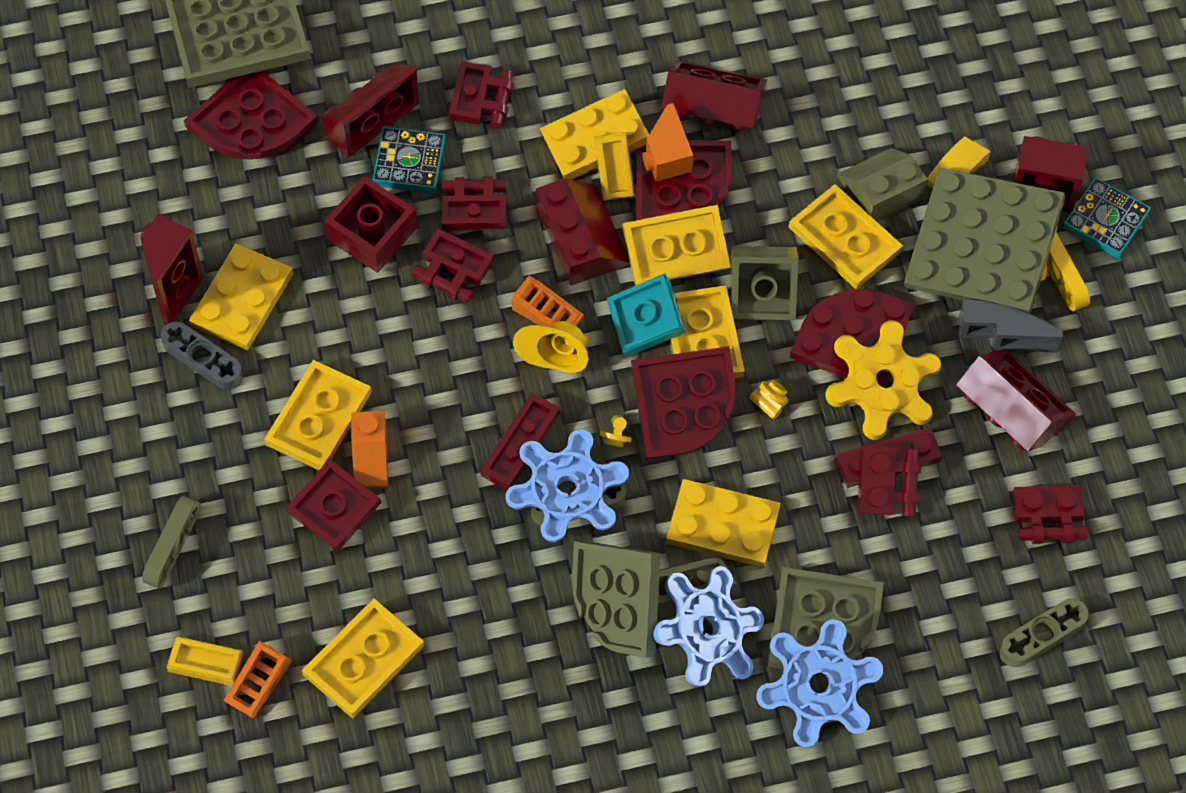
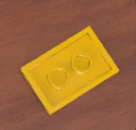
[540,89,649,179]
[789,184,903,289]
[622,205,731,286]
[189,243,294,351]
[670,285,745,378]
[264,360,372,470]
[666,479,781,568]
[302,599,424,719]

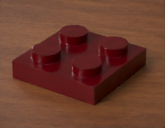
[285,459,382,552]

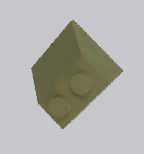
[837,148,928,221]
[730,246,799,320]

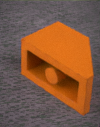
[642,103,694,182]
[351,411,388,489]

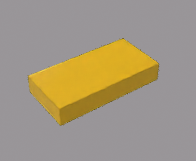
[594,132,635,201]
[167,636,244,686]

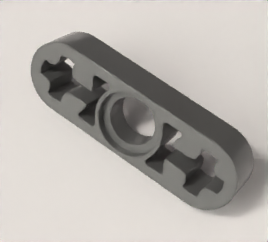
[161,322,243,390]

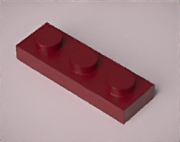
[480,392,560,490]
[836,428,942,488]

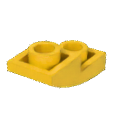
[927,136,991,188]

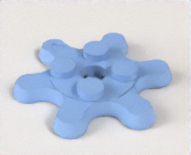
[505,429,629,543]
[653,566,764,687]
[756,619,883,747]

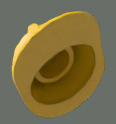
[513,321,589,374]

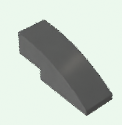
[959,299,1063,352]

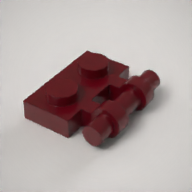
[449,61,514,129]
[442,177,506,230]
[411,229,494,303]
[857,446,922,517]
[1012,485,1087,544]

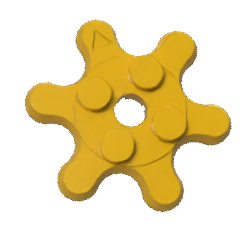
[825,320,942,440]

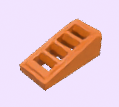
[512,276,584,327]
[223,641,292,719]

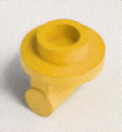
[749,380,789,420]
[599,414,632,447]

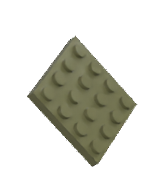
[165,0,311,88]
[904,167,1065,314]

